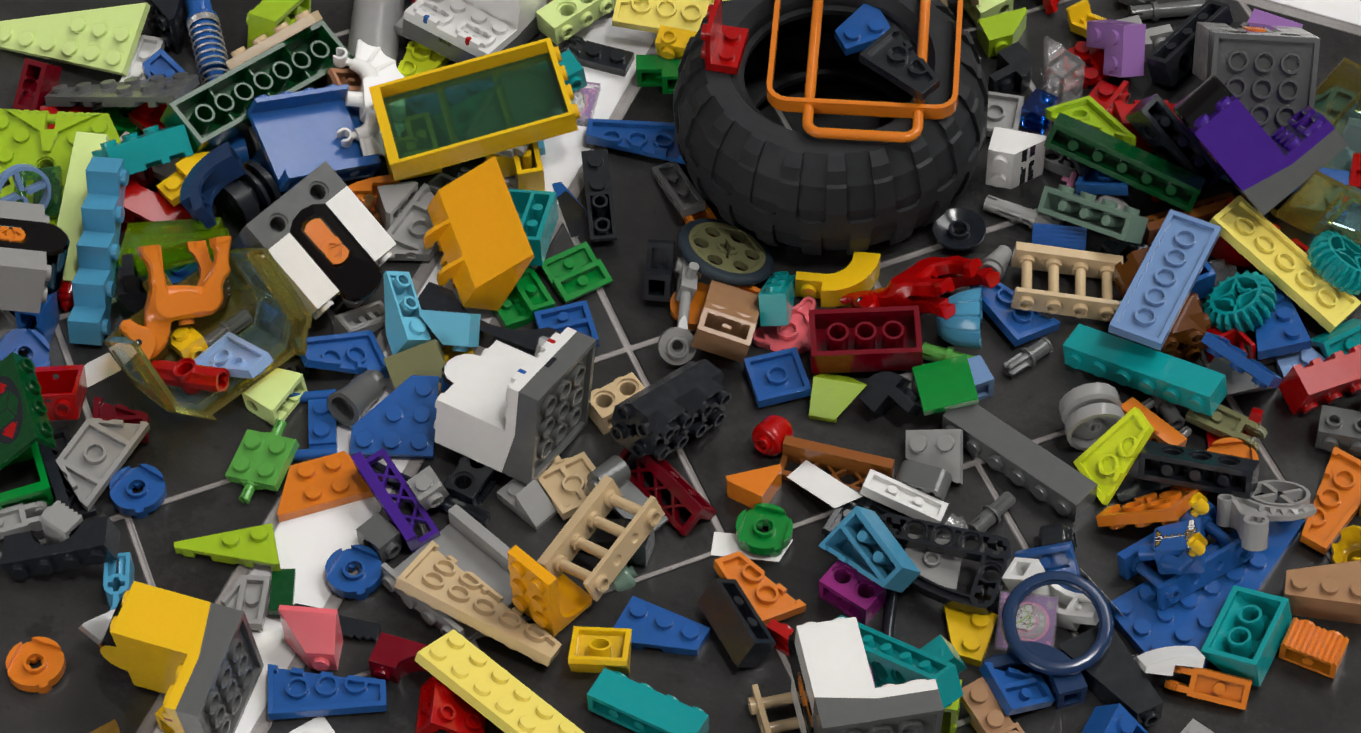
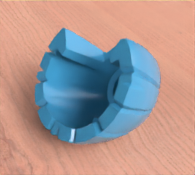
[935,287,983,349]

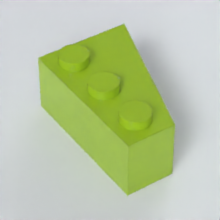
[246,0,311,49]

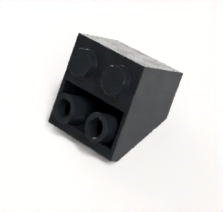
[144,0,188,55]

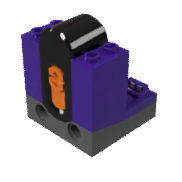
[1173,75,1349,216]

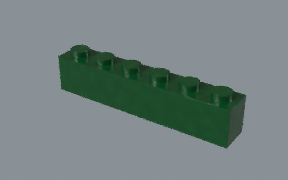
[1044,112,1206,212]

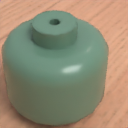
[610,564,638,592]

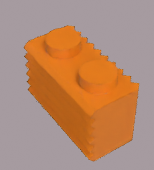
[1278,617,1349,679]

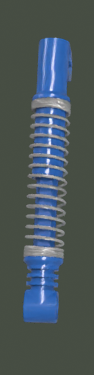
[184,0,249,164]

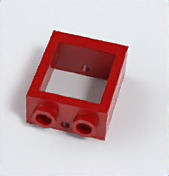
[35,365,87,421]

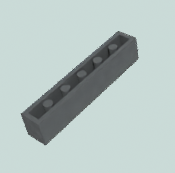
[942,404,1098,522]

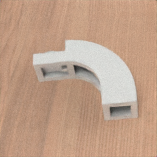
[1002,557,1099,631]

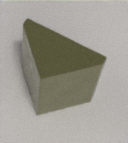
[384,339,449,389]

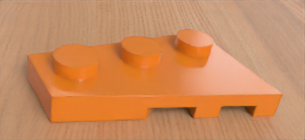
[713,551,806,626]

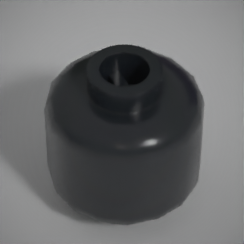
[1034,523,1077,551]

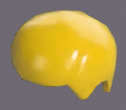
[1332,525,1361,564]

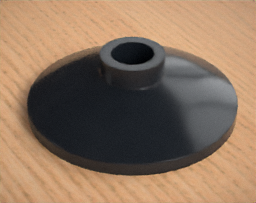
[932,208,986,251]

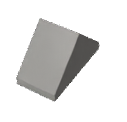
[377,181,418,231]

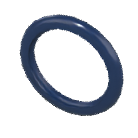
[1001,571,1114,676]

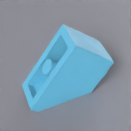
[419,310,481,352]

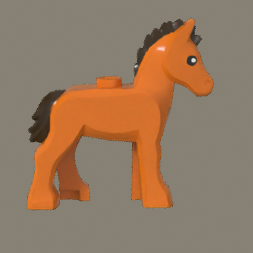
[119,236,233,369]

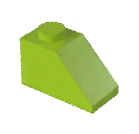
[977,7,1027,58]

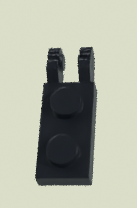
[560,35,634,77]

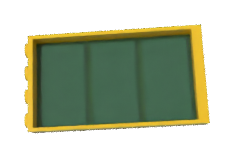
[369,37,581,181]

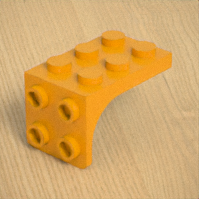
[507,545,592,637]

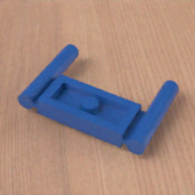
[288,389,338,461]

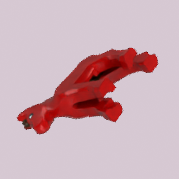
[840,255,1000,320]

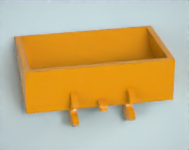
[423,156,534,311]

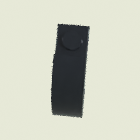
[116,254,187,317]

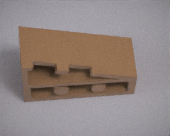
[1282,560,1361,624]

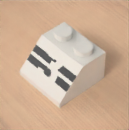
[985,127,1047,189]

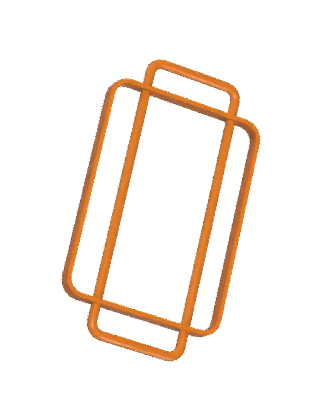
[767,0,963,143]

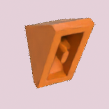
[726,464,782,509]

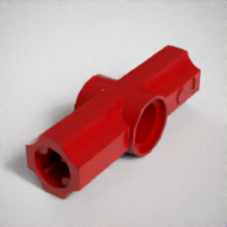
[149,358,230,394]

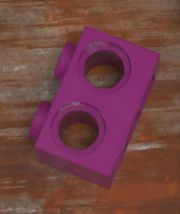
[819,559,886,625]

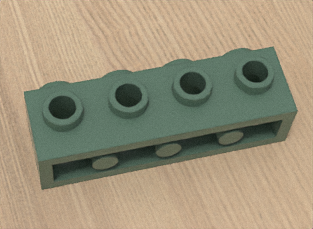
[1037,184,1149,244]

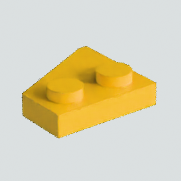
[943,604,998,667]

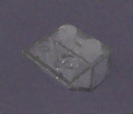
[1040,36,1085,107]

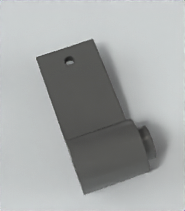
[587,455,669,532]

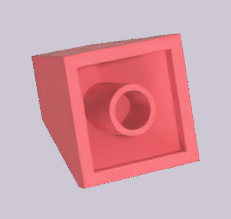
[278,605,343,671]

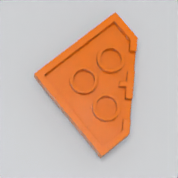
[1096,486,1209,530]

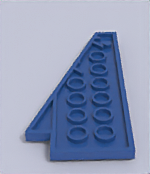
[1109,519,1305,668]

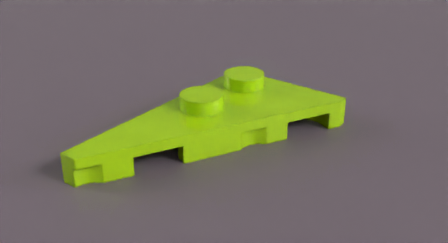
[1045,95,1136,146]
[174,523,281,572]

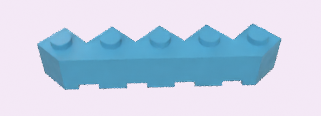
[67,157,129,346]

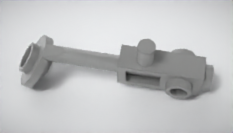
[658,257,702,365]

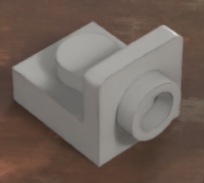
[406,465,450,511]

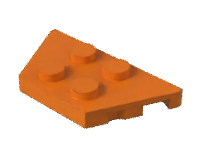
[277,451,374,522]

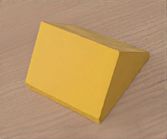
[568,626,632,674]

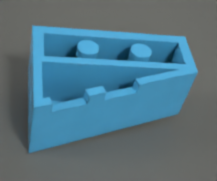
[818,506,921,593]

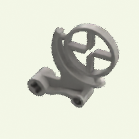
[1216,480,1317,552]

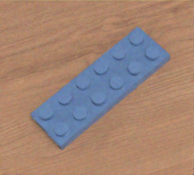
[1108,209,1222,351]

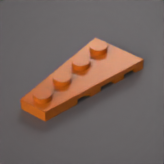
[1300,446,1361,555]

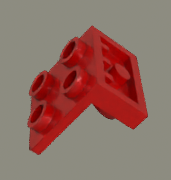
[701,0,749,75]
[415,676,486,733]

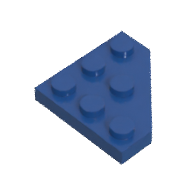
[350,375,441,459]

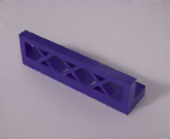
[351,448,441,552]

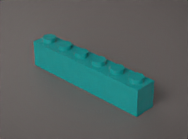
[1062,324,1227,416]

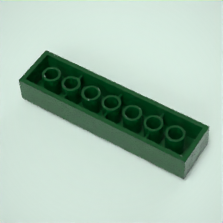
[160,20,354,154]

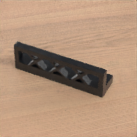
[37,426,97,519]

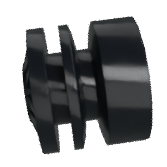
[214,160,281,230]

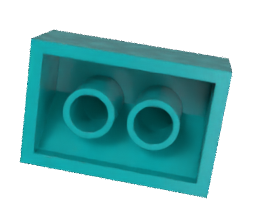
[1201,585,1292,687]

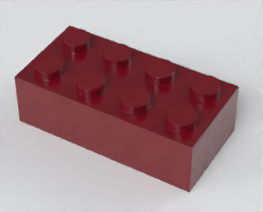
[809,305,923,374]

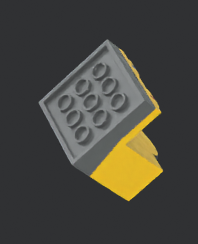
[99,581,264,733]

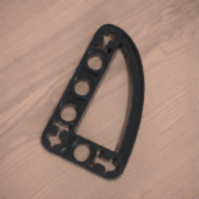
[879,513,1012,615]

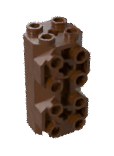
[1113,247,1211,362]

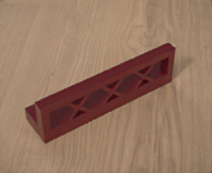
[619,448,717,536]

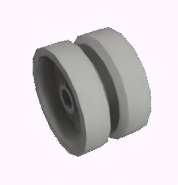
[1059,382,1125,451]

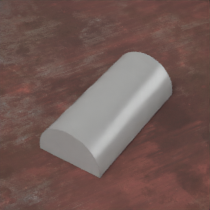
[347,0,405,69]

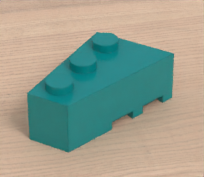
[92,124,194,175]
[508,189,559,266]

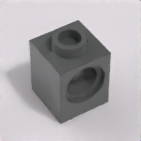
[356,512,403,564]

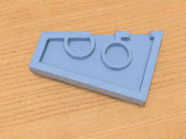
[194,331,274,379]

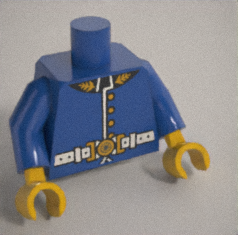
[1138,492,1209,575]

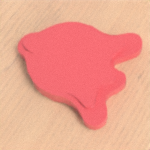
[752,296,816,354]

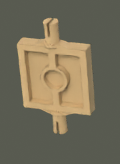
[536,451,596,520]

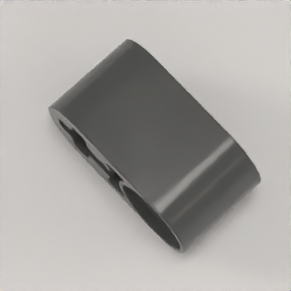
[895,460,952,501]

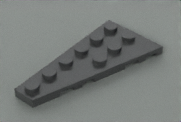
[44,72,199,107]

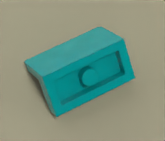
[1311,319,1361,358]

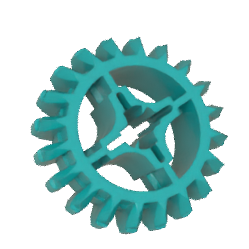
[1307,230,1361,295]
[1203,270,1278,334]

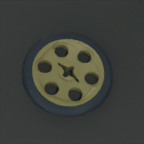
[677,218,774,287]

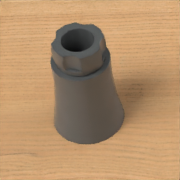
[327,369,387,426]

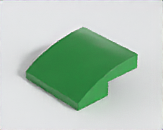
[539,241,613,304]
[491,266,556,329]
[912,355,979,416]

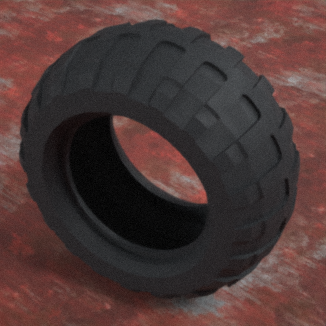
[673,0,988,256]

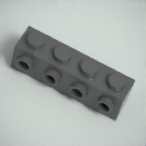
[1314,405,1361,457]

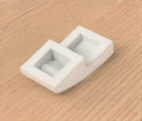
[1135,646,1205,676]

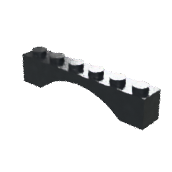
[418,282,562,356]

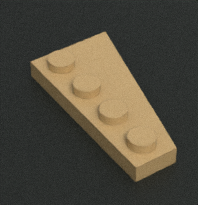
[226,9,323,70]

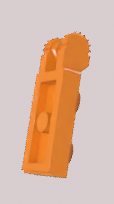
[1164,665,1252,710]

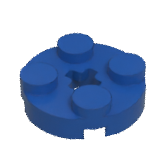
[0,328,51,367]
[109,464,167,519]
[325,545,383,601]

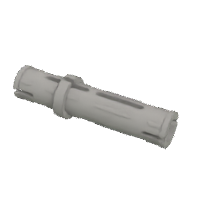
[983,195,1064,229]

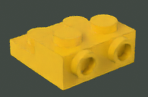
[655,25,697,60]

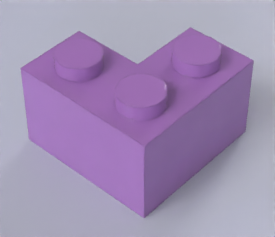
[1086,19,1146,77]

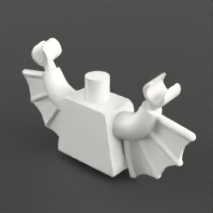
[333,39,406,157]

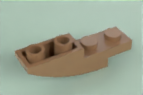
[960,677,1025,733]

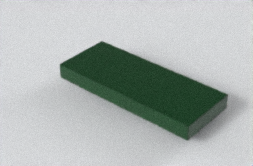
[269,568,296,615]

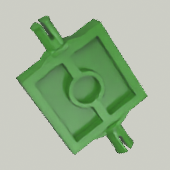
[225,419,300,504]

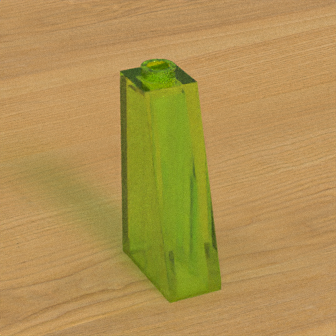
[118,217,229,276]

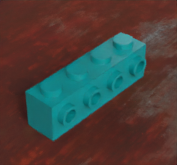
[587,668,709,733]

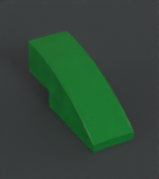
[636,55,681,94]

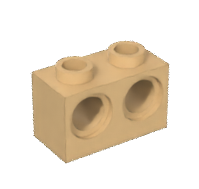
[589,372,645,435]

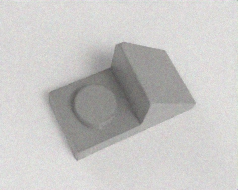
[497,478,557,531]

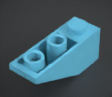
[383,271,431,355]

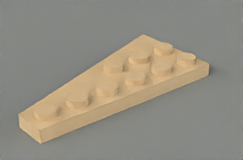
[394,540,562,667]

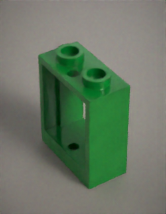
[0,442,55,509]

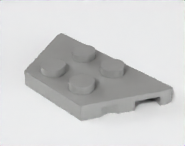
[386,183,439,261]
[56,418,150,512]

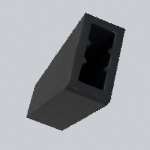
[1057,626,1164,727]

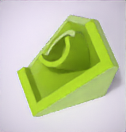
[809,373,867,423]

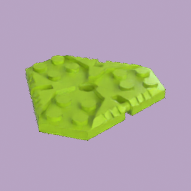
[0,109,121,244]

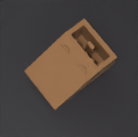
[691,280,760,363]

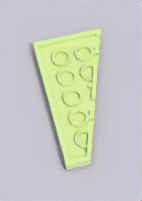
[0,2,150,77]

